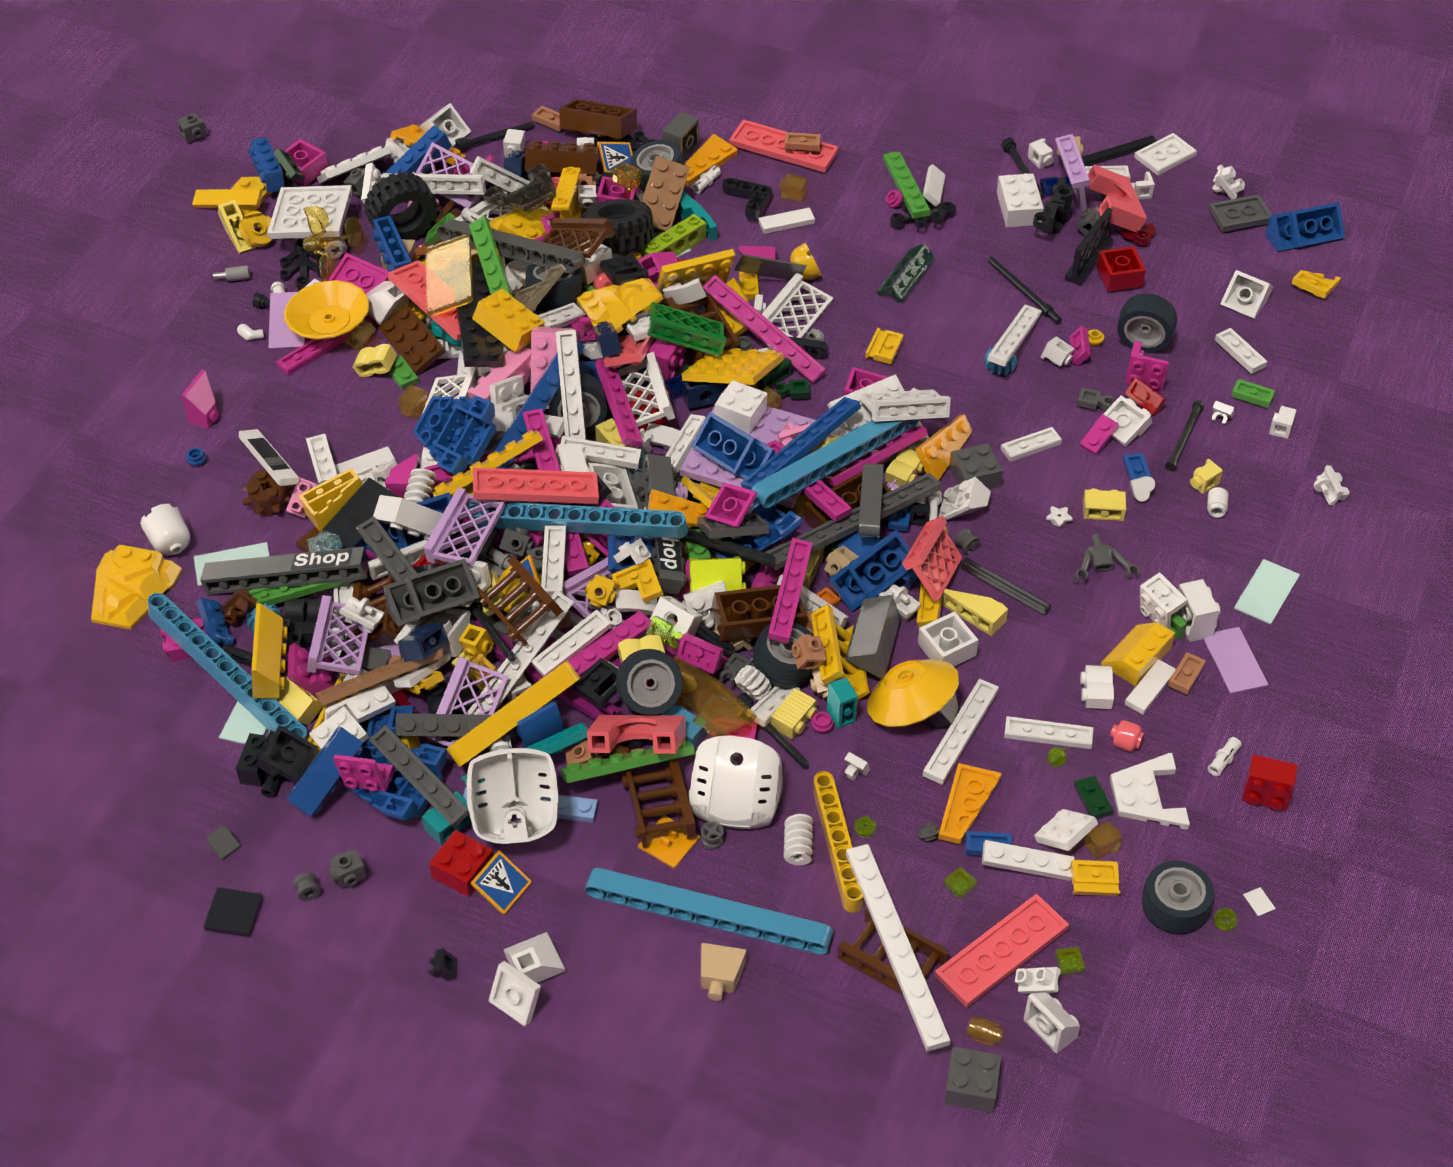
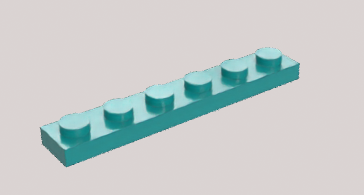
[461,723,588,788]

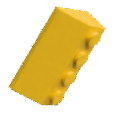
[252,603,287,698]

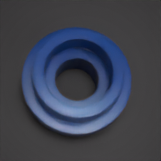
[186,448,206,466]

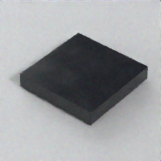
[203,887,263,937]

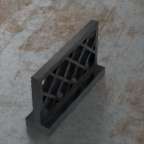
[1065,208,1114,286]

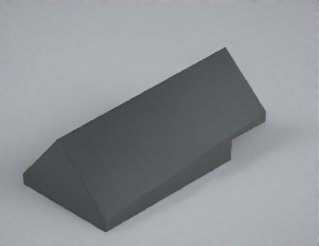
[383,559,480,626]
[845,595,901,679]

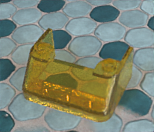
[674,656,757,737]

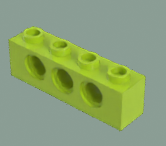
[640,214,706,257]

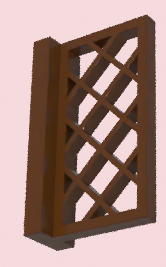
[542,218,616,258]

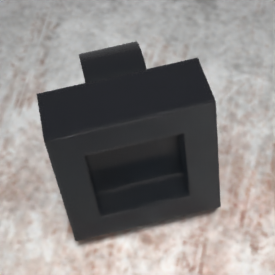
[428,948,457,981]

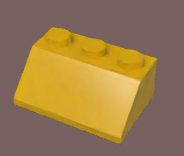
[1101,622,1175,687]

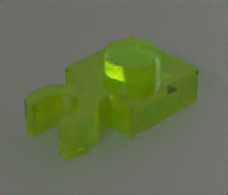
[645,616,684,648]

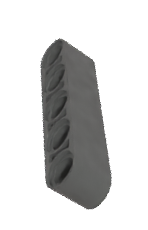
[859,464,884,537]

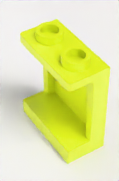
[689,556,746,592]

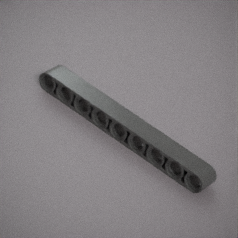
[437,219,585,273]

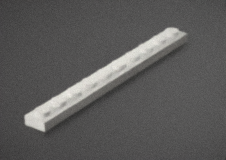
[846,844,950,1051]

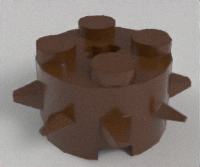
[242,469,295,517]

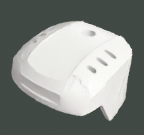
[689,735,783,829]
[467,748,558,844]

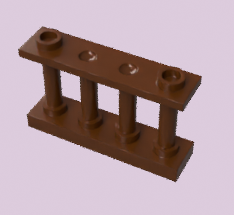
[665,293,739,364]
[477,555,563,646]
[347,574,401,647]
[622,758,696,848]
[838,907,949,996]

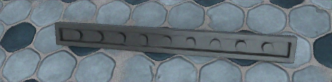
[765,473,941,570]

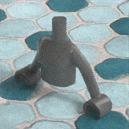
[1074,534,1140,583]

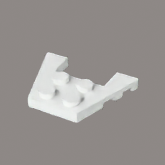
[1110,753,1190,830]

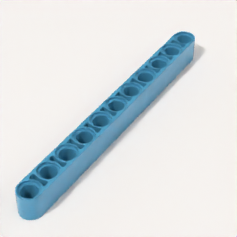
[751,419,920,508]
[467,502,689,538]
[148,593,307,740]
[584,868,833,955]

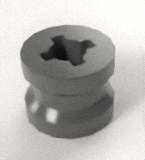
[954,528,981,554]
[701,821,723,850]
[293,872,321,901]

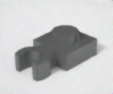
[1077,387,1113,411]
[720,652,753,687]

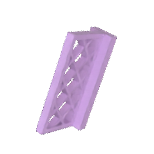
[1055,134,1090,212]
[413,142,488,209]
[424,487,505,567]
[563,557,639,618]
[307,595,368,675]
[427,656,509,758]

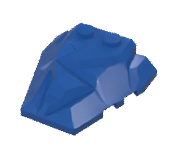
[413,396,496,475]
[709,500,803,562]
[338,744,447,820]

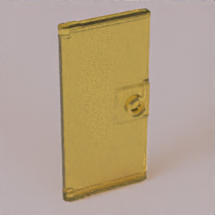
[426,234,473,317]

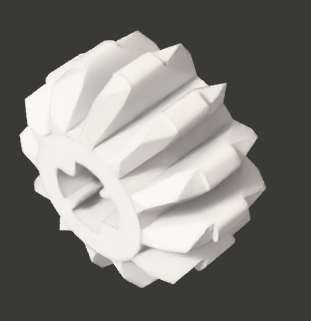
[734,665,771,701]

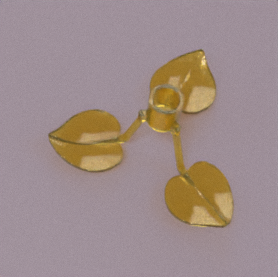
[303,206,364,282]

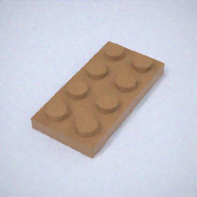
[642,156,690,232]

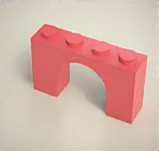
[1088,165,1147,232]
[587,715,686,754]

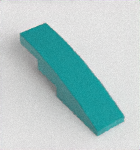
[677,192,717,242]

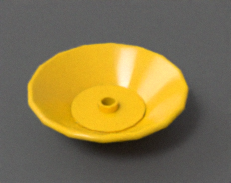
[284,280,369,340]
[867,659,959,727]

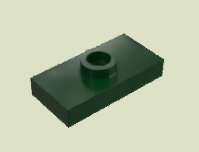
[758,357,792,391]

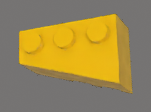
[298,468,363,534]

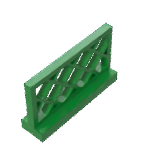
[647,302,726,357]

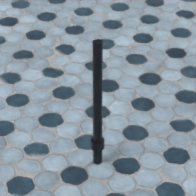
[987,256,1062,324]

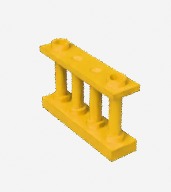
[551,167,586,243]
[811,604,870,699]

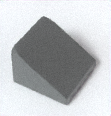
[206,825,240,860]

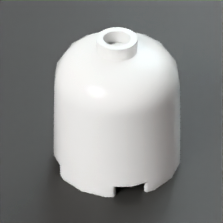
[140,504,190,556]

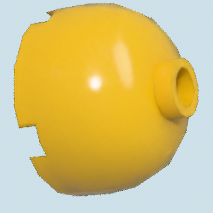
[790,243,822,281]

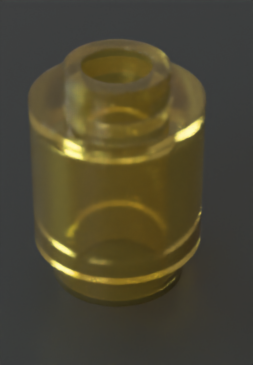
[966,1016,1004,1047]

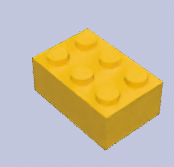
[472,289,545,353]

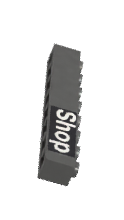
[642,454,686,594]
[200,547,369,595]

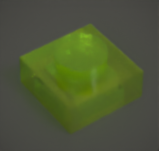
[944,866,977,899]
[1055,946,1085,975]

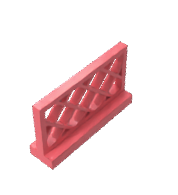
[902,515,962,601]

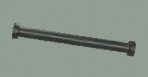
[1165,401,1204,471]

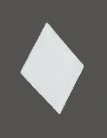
[1243,887,1276,916]

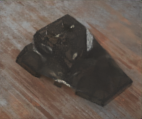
[480,163,556,213]

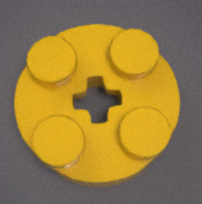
[239,211,273,247]

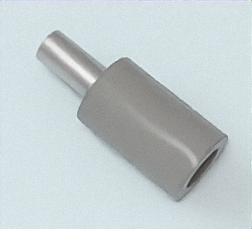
[213,265,250,282]

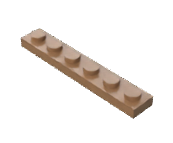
[315,648,444,706]

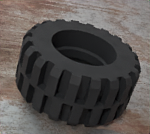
[364,172,438,240]
[582,199,654,253]

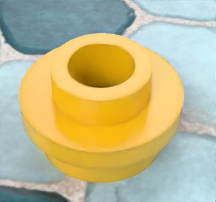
[1088,330,1104,347]

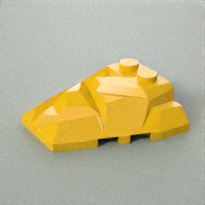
[489,202,560,240]
[576,278,663,333]
[91,545,182,630]

